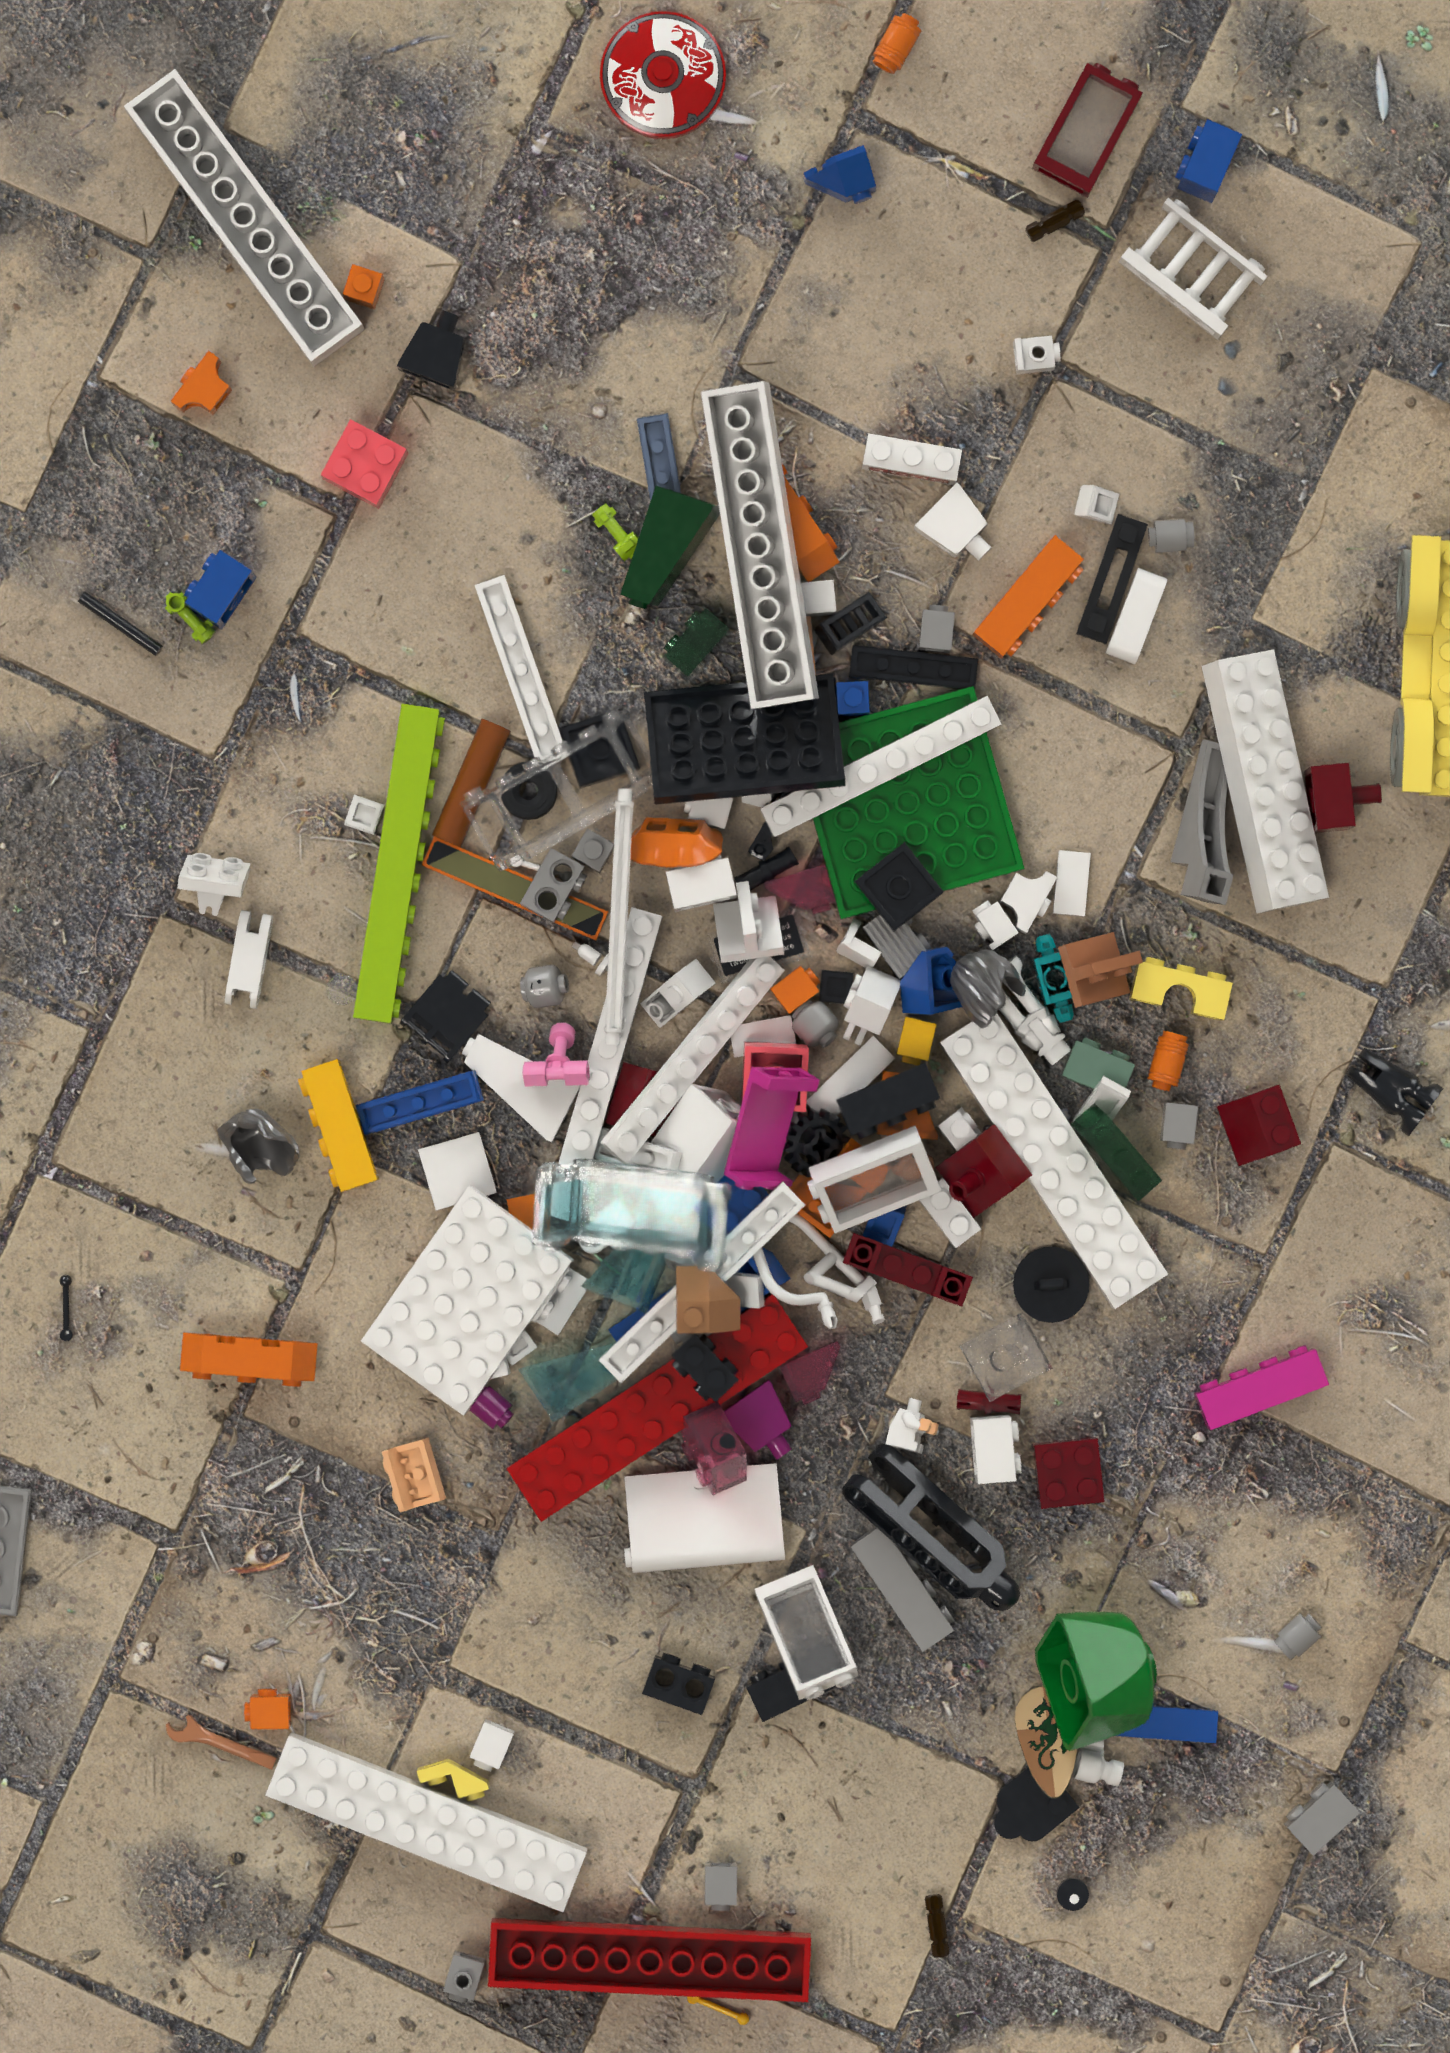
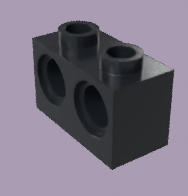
[642,1652,715,1715]

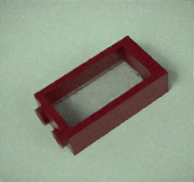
[1032,63,1143,198]

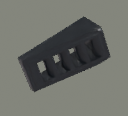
[814,592,887,655]

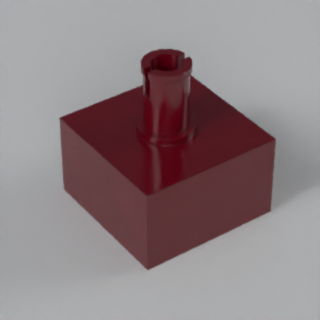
[1304,762,1382,833]
[935,1124,1032,1218]

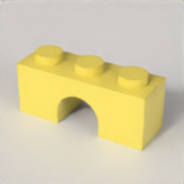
[1129,957,1233,1021]

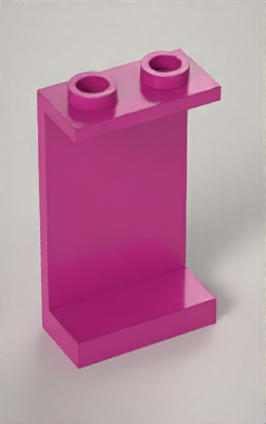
[723,1067,820,1190]

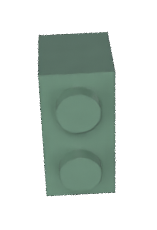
[1060,1037,1135,1090]

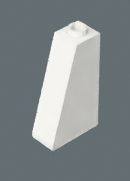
[462,1034,580,1143]

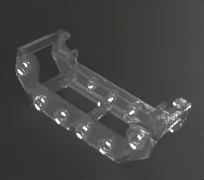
[459,708,653,871]

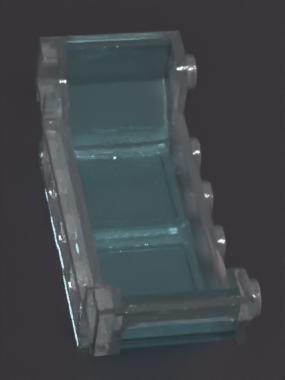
[532,1158,732,1272]

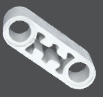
[1106,568,1168,664]

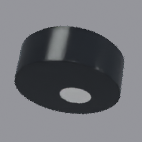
[1056,1878,1089,1911]

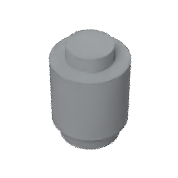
[1148,519,1194,553]
[1274,1613,1322,1660]

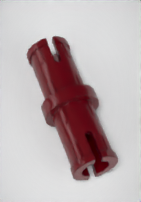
[956,1389,1022,1415]

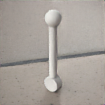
[510,854,572,882]

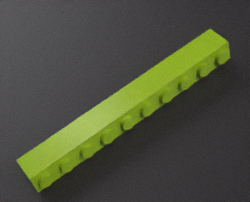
[353,704,445,1024]

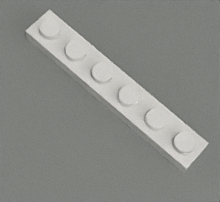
[474,575,567,764]

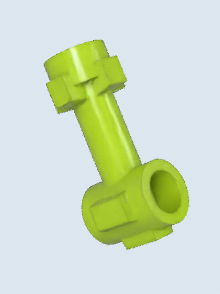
[592,503,639,561]
[165,592,216,645]

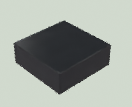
[819,970,854,1004]

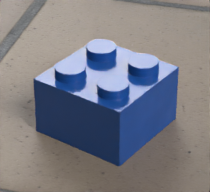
[1175,119,1242,203]
[184,550,257,630]

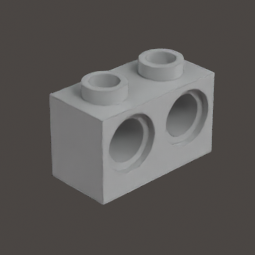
[520,848,587,923]

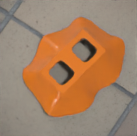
[630,817,723,868]

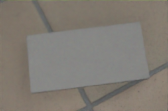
[0,1486,32,1616]

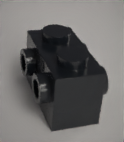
[671,1333,739,1402]

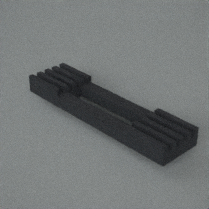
[1076,514,1148,645]

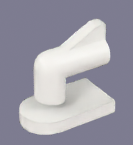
[572,942,609,977]

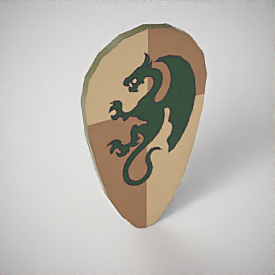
[1015,1686,1077,1799]

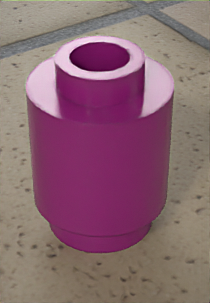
[469,1386,514,1429]

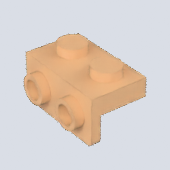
[382,1437,446,1512]

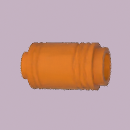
[872,13,922,74]
[1147,1031,1189,1092]

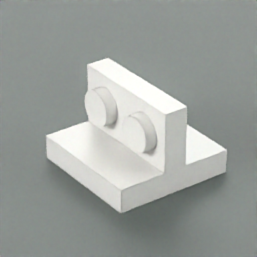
[713,881,784,963]
[532,1267,592,1335]

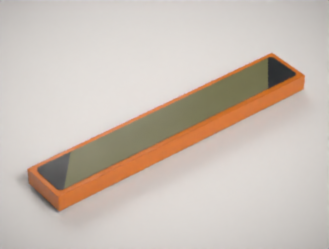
[422,836,609,941]

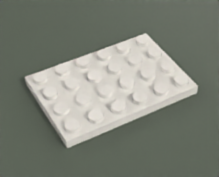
[361,1185,574,1416]

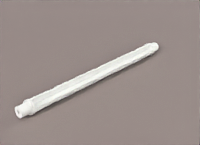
[604,788,634,1045]

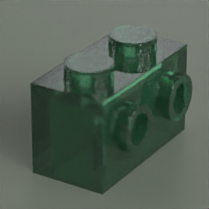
[664,608,730,680]

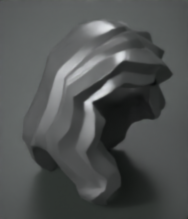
[950,949,1026,1029]
[217,1109,300,1184]

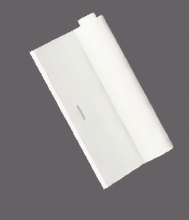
[624,1463,785,1573]

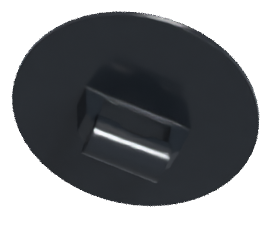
[1013,1247,1089,1323]

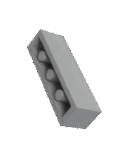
[850,1527,955,1652]

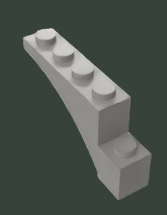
[1171,740,1234,905]

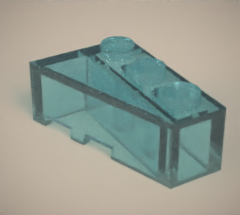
[581,1209,679,1314]
[518,1342,617,1422]

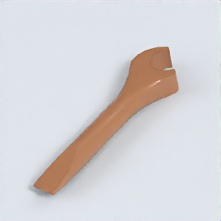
[166,1714,277,1770]

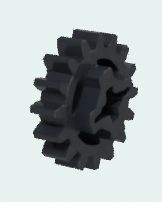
[784,1108,850,1178]

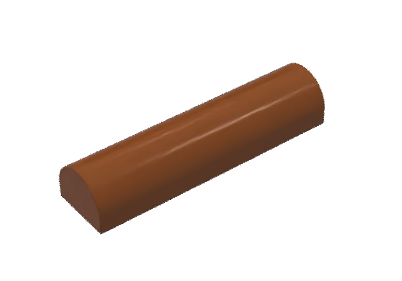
[432,719,511,848]

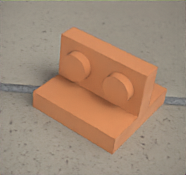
[1058,932,1143,1008]

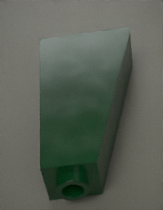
[620,486,720,609]

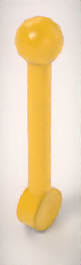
[687,1997,749,2025]

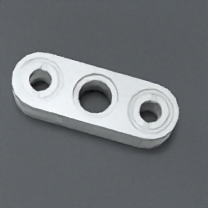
[225,910,273,1009]

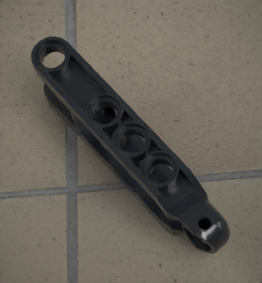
[842,1443,1020,1611]

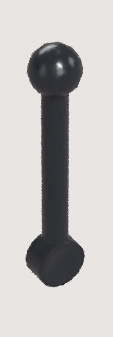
[59,1275,73,1341]

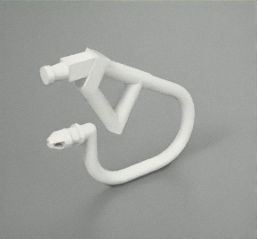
[753,1213,885,1329]

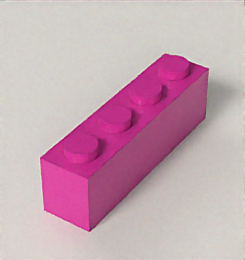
[1194,1345,1329,1430]

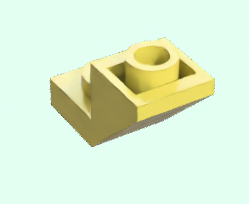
[417,1759,490,1801]

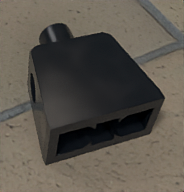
[397,310,465,391]

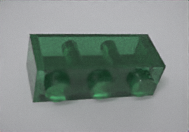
[1070,1104,1162,1202]

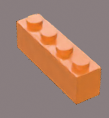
[973,535,1084,659]

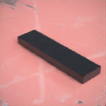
[849,645,978,689]

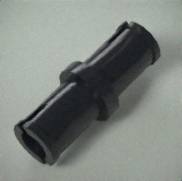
[734,847,799,891]

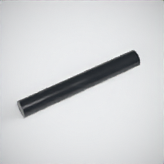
[78,592,163,656]

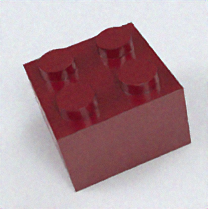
[1032,1437,1105,1509]

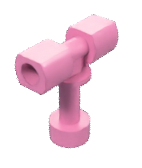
[523,1023,590,1086]

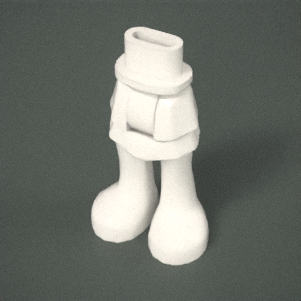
[999,955,1071,1065]

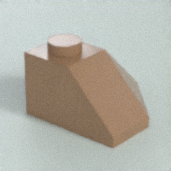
[676,1266,740,1333]

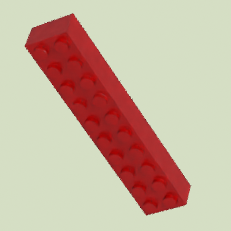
[506,1294,808,1522]
[488,1918,811,2002]

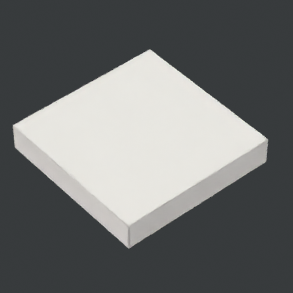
[418,1132,497,1210]

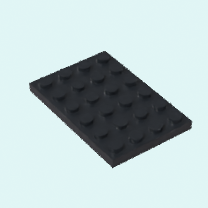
[644,674,846,805]

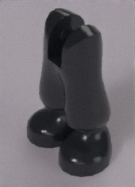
[1346,1048,1444,1137]

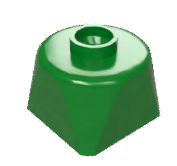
[1035,1612,1157,1751]

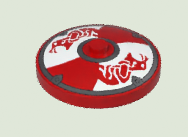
[600,11,726,139]

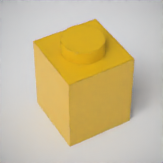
[896,1017,936,1066]

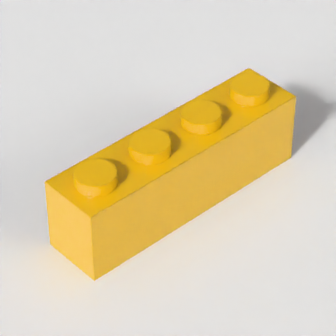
[298,1059,379,1192]

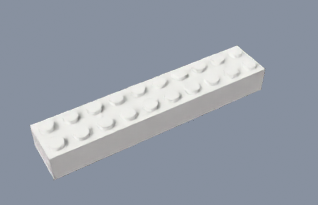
[124,69,365,367]
[701,381,819,709]
[939,1013,1168,1309]
[265,1732,587,1912]

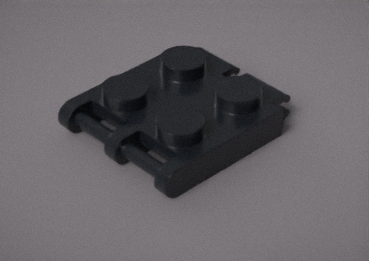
[399,970,491,1064]

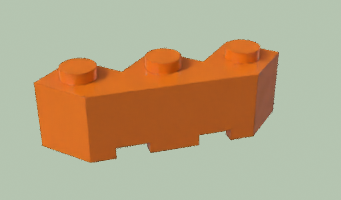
[782,463,839,582]
[180,1332,318,1387]

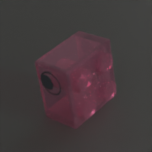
[681,1401,747,1496]

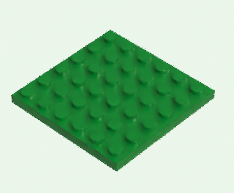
[812,686,1025,920]

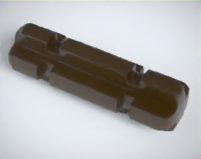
[1025,200,1085,242]
[925,1894,949,1958]

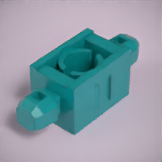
[1032,934,1074,1023]

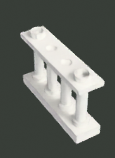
[1119,198,1267,340]

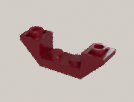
[842,1233,973,1307]

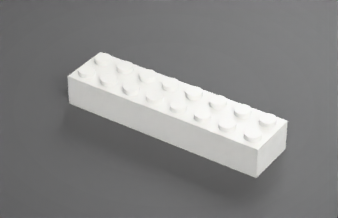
[1202,649,1329,914]

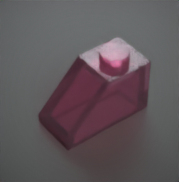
[764,864,836,915]
[780,1341,840,1405]

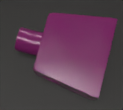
[719,1379,792,1460]

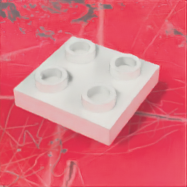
[178,853,250,916]

